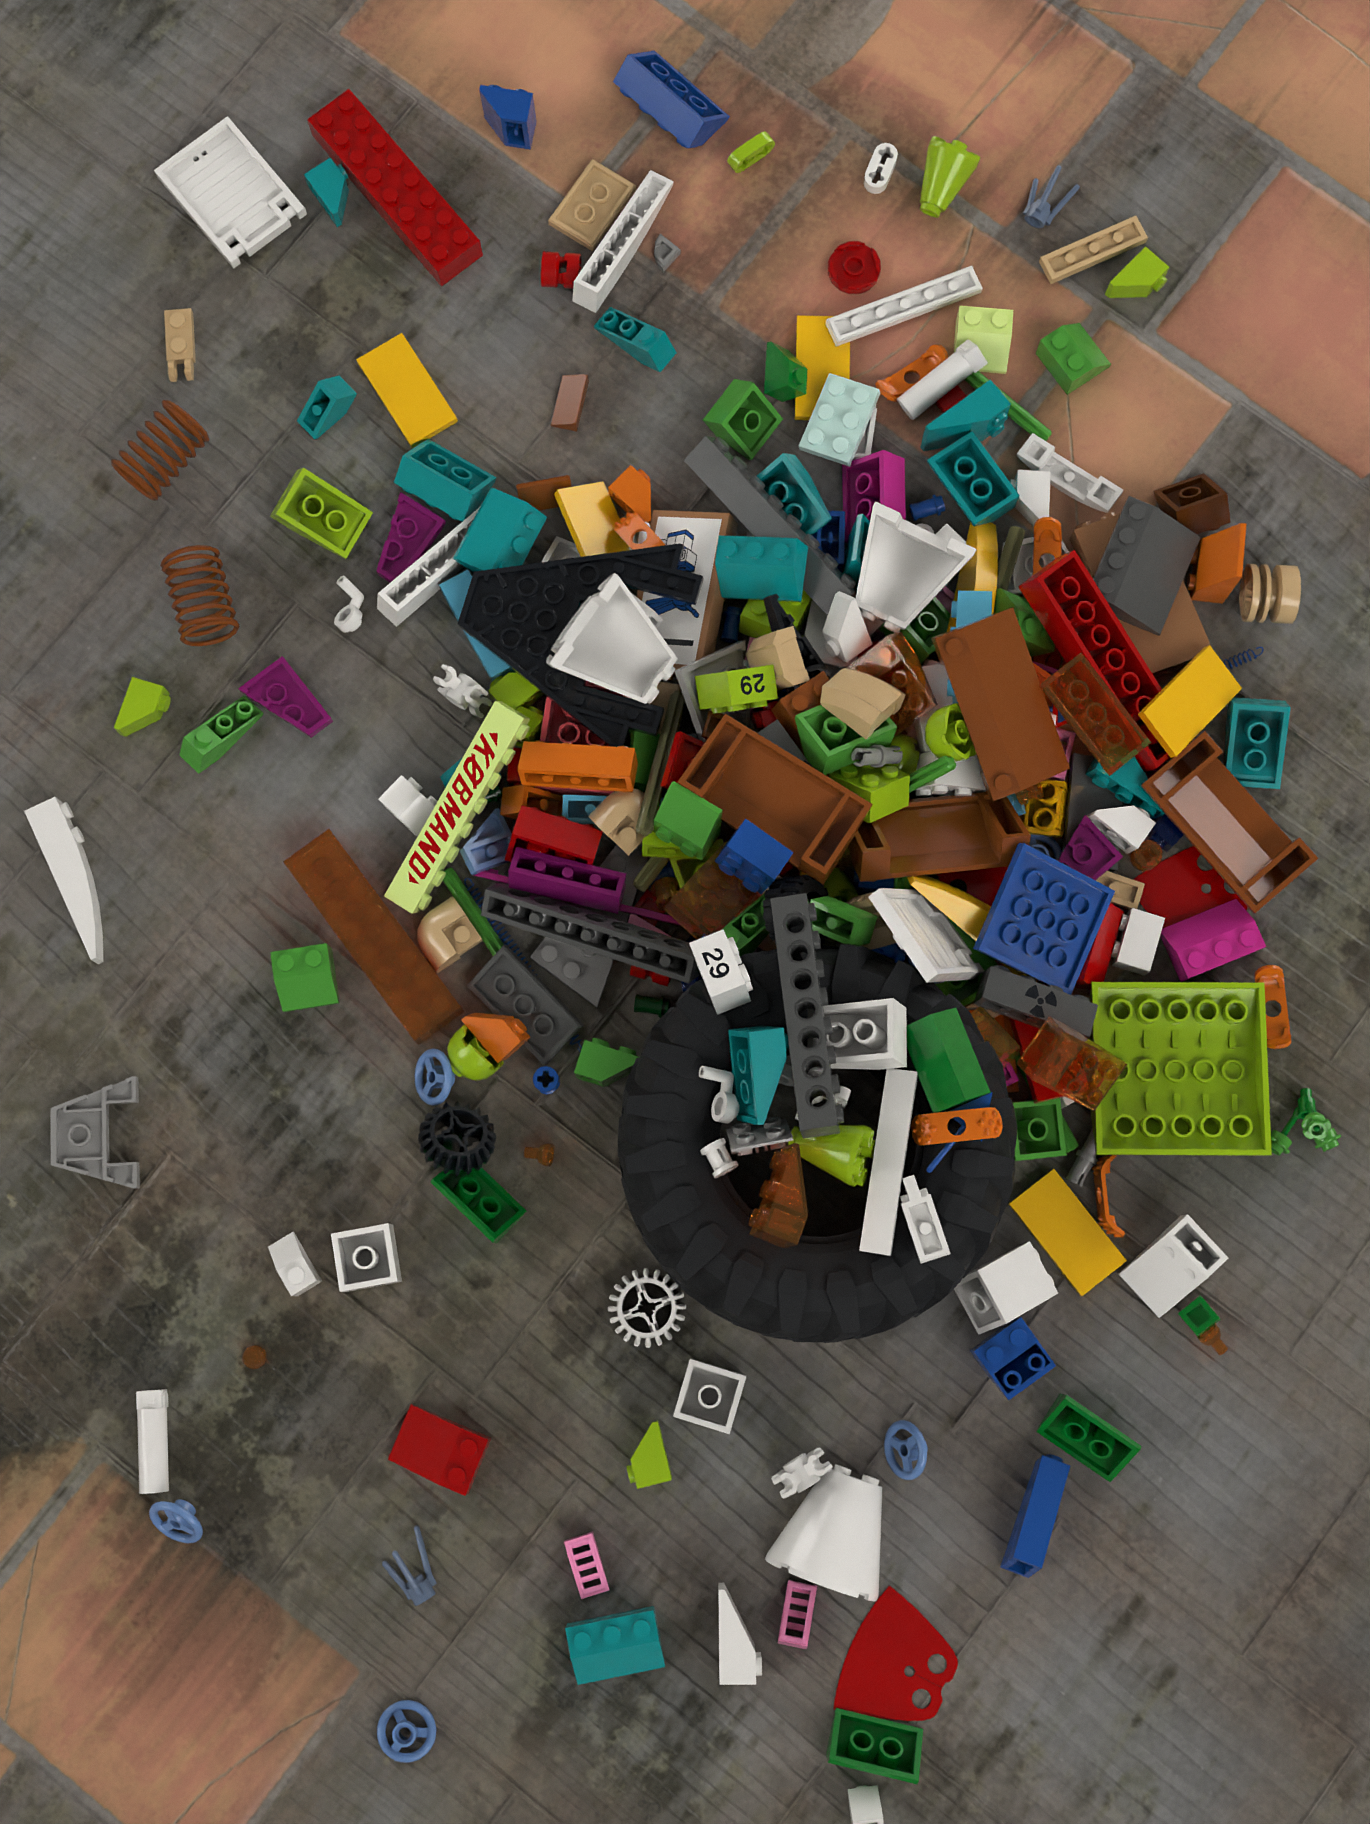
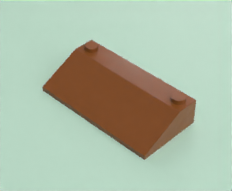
[931,607,1070,801]
[677,714,873,884]
[1141,731,1319,914]
[848,792,1031,882]

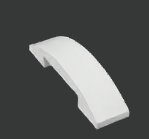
[1017,433,1123,513]

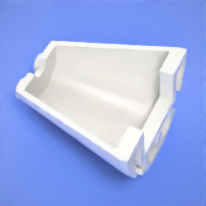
[856,501,977,634]
[546,573,678,704]
[765,1464,882,1601]

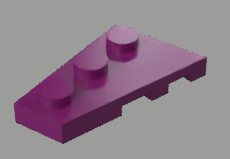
[376,492,446,583]
[238,656,333,738]
[1058,815,1123,881]

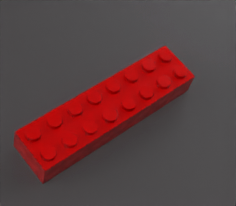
[307,89,483,287]
[1018,550,1170,772]

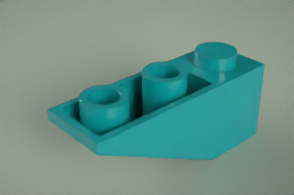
[594,307,677,372]
[1085,741,1165,819]

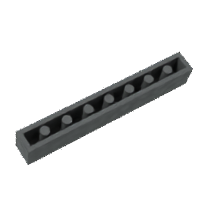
[684,436,857,615]

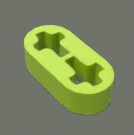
[727,131,775,173]

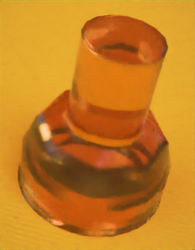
[524,1143,554,1167]
[1197,1324,1228,1355]
[242,1345,266,1369]

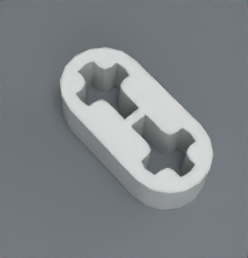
[864,143,898,194]

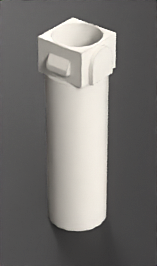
[897,339,988,420]
[136,1389,169,1494]

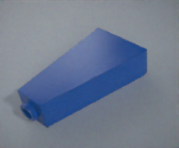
[1000,1454,1070,1578]

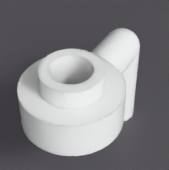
[334,576,364,633]
[699,1066,739,1124]

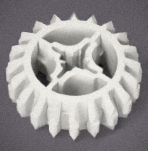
[608,1268,686,1348]

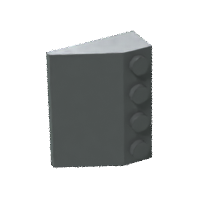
[1093,496,1201,636]

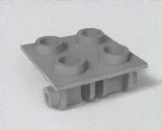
[726,1117,793,1156]

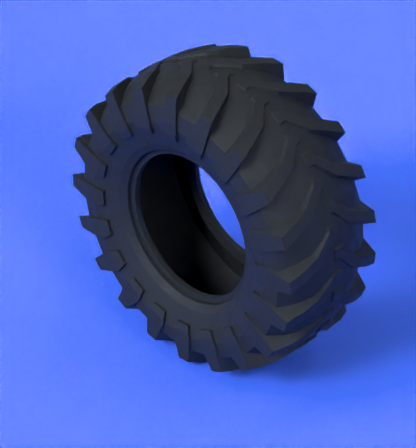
[618,944,1017,1343]

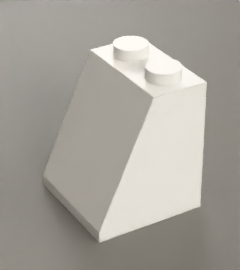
[954,1241,1058,1335]

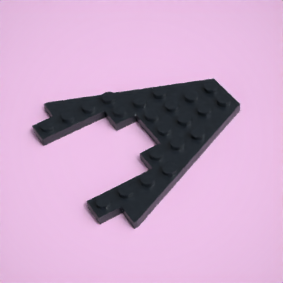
[458,543,704,747]

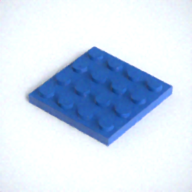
[973,843,1115,995]

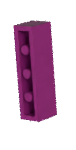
[509,847,627,914]

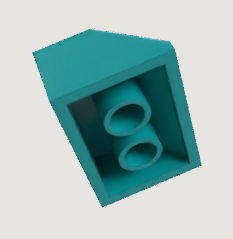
[927,431,1020,527]
[394,439,497,522]
[453,488,547,573]
[715,535,808,602]
[565,1606,666,1685]

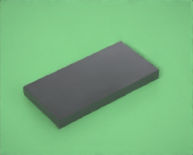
[1062,753,1123,872]
[467,945,584,1066]

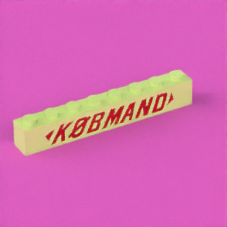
[384,701,530,914]

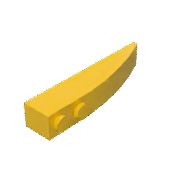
[947,522,998,632]
[907,875,1038,982]

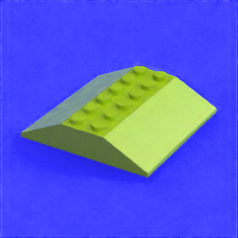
[1088,982,1272,1156]

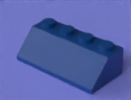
[613,50,730,148]

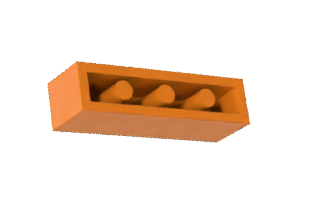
[518,741,638,792]

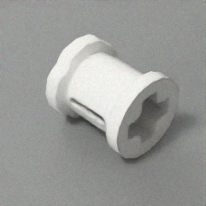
[700,1138,738,1178]

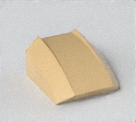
[745,626,810,691]
[820,668,906,739]

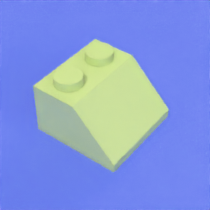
[954,306,1014,374]

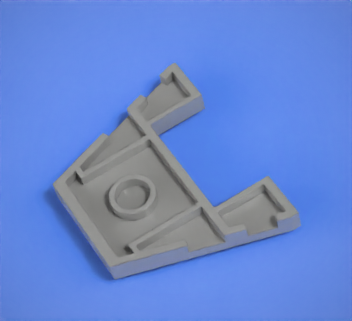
[50,1076,140,1189]

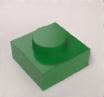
[1178,1295,1221,1338]

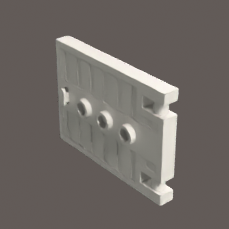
[154,116,307,269]
[868,888,984,983]

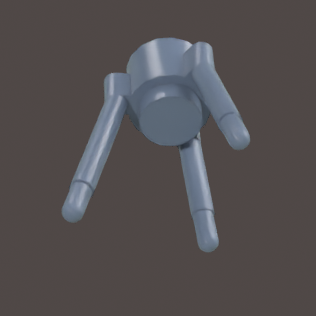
[1023,165,1080,228]
[382,1525,437,1606]

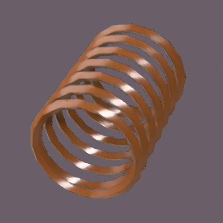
[111,400,209,501]
[160,545,240,646]

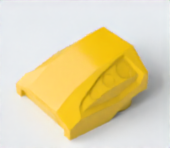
[1019,780,1068,838]

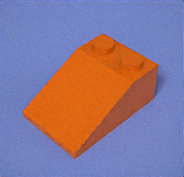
[1187,523,1247,604]

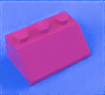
[842,450,906,543]
[1160,899,1266,982]

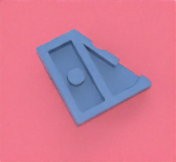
[460,808,512,875]

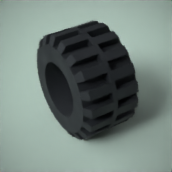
[763,874,829,945]

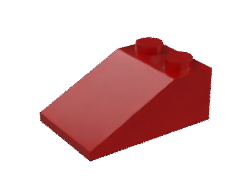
[388,1404,491,1496]

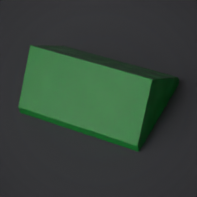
[907,1008,991,1113]
[431,1168,527,1244]
[1036,1393,1142,1482]
[826,1708,923,1785]

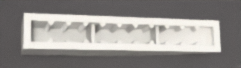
[572,170,674,313]
[377,506,481,627]
[24,797,103,964]

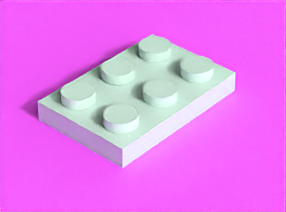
[799,373,880,467]

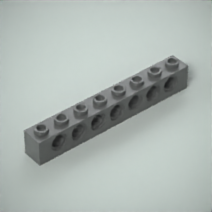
[481,882,701,984]
[771,893,844,1139]

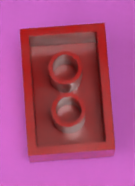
[505,805,603,865]

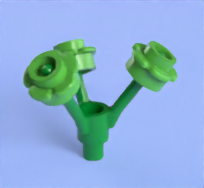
[1271,1088,1341,1156]

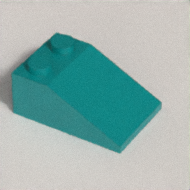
[920,379,1011,451]
[757,453,832,535]
[1224,697,1291,789]
[728,1025,789,1125]

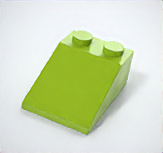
[270,467,373,559]

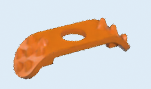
[875,344,948,402]
[613,512,665,550]
[1033,517,1062,575]
[1255,965,1291,1049]
[911,1107,1003,1145]
[1092,1155,1125,1238]

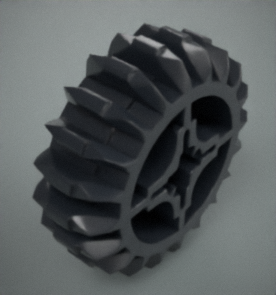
[418,1100,496,1177]

